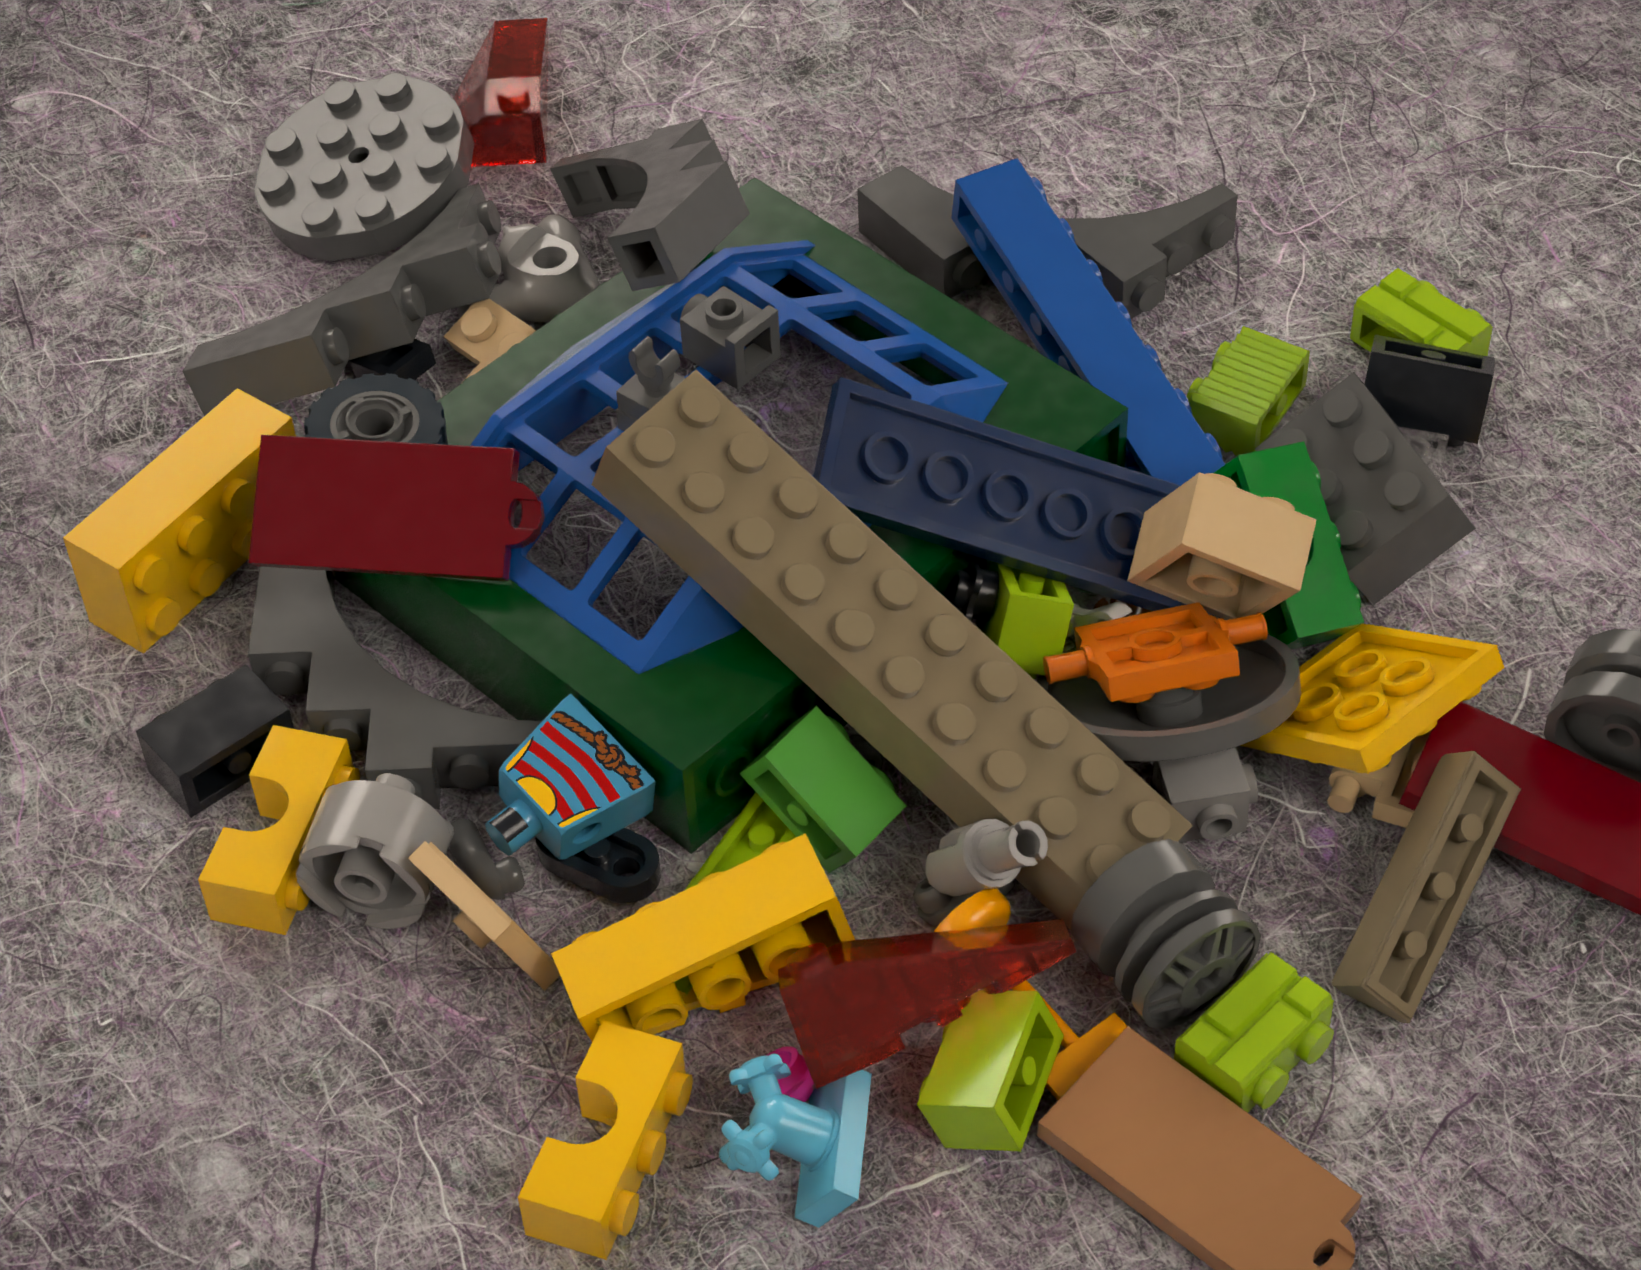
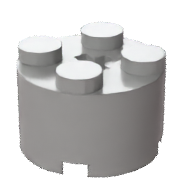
[296,773,454,929]

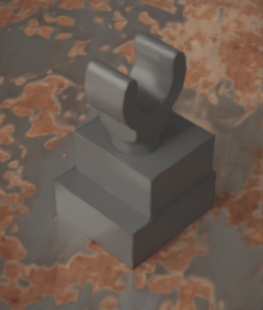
[616,336,685,431]

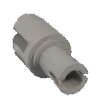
[925,819,1048,896]

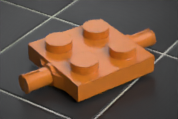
[1043,602,1268,703]

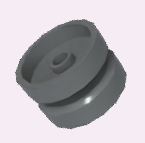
[1544,629,1641,783]

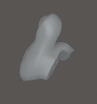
[457,214,599,322]

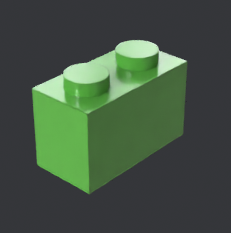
[740,706,907,873]

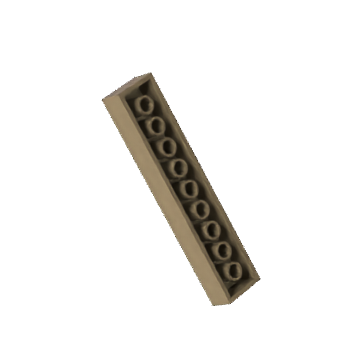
[591,370,1193,930]

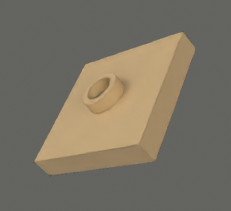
[408,841,560,991]

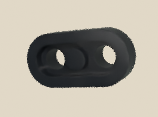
[535,828,661,903]

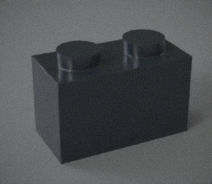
[1364,335,1495,447]
[136,664,294,818]

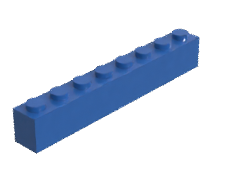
[951,158,1225,486]

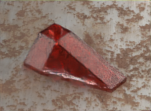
[778,919,1077,1089]

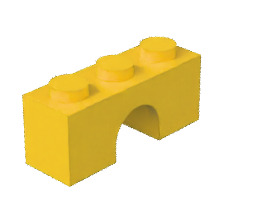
[198,725,360,935]
[518,1020,693,1260]

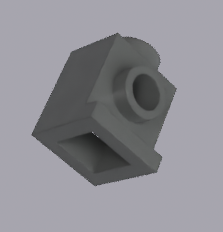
[680,286,781,390]

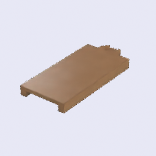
[1037,1026,1362,1270]

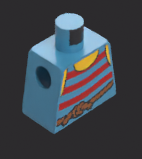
[485,694,655,859]

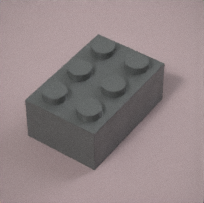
[1255,372,1476,605]

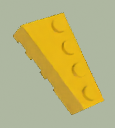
[551,833,867,1042]

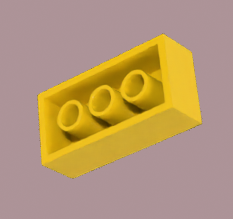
[63,388,296,654]

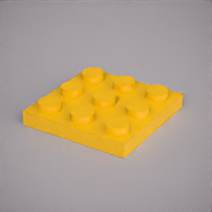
[1240,623,1505,774]

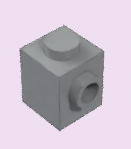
[1152,747,1258,843]

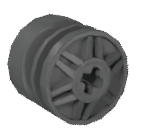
[1070,839,1261,1029]

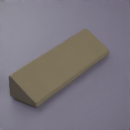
[1332,751,1521,1023]

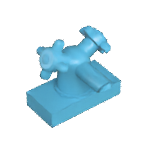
[719,1053,872,1228]

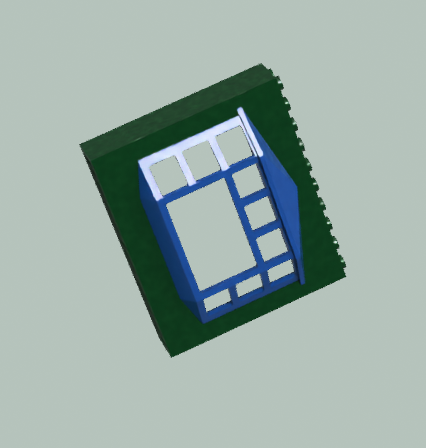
[333,177,1128,854]

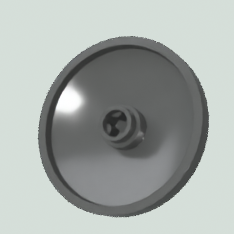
[1036,635,1301,761]

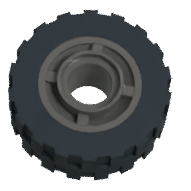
[304,373,448,445]

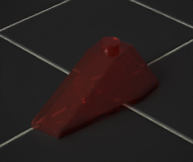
[453,18,548,167]

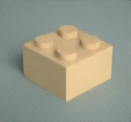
[1127,472,1316,620]

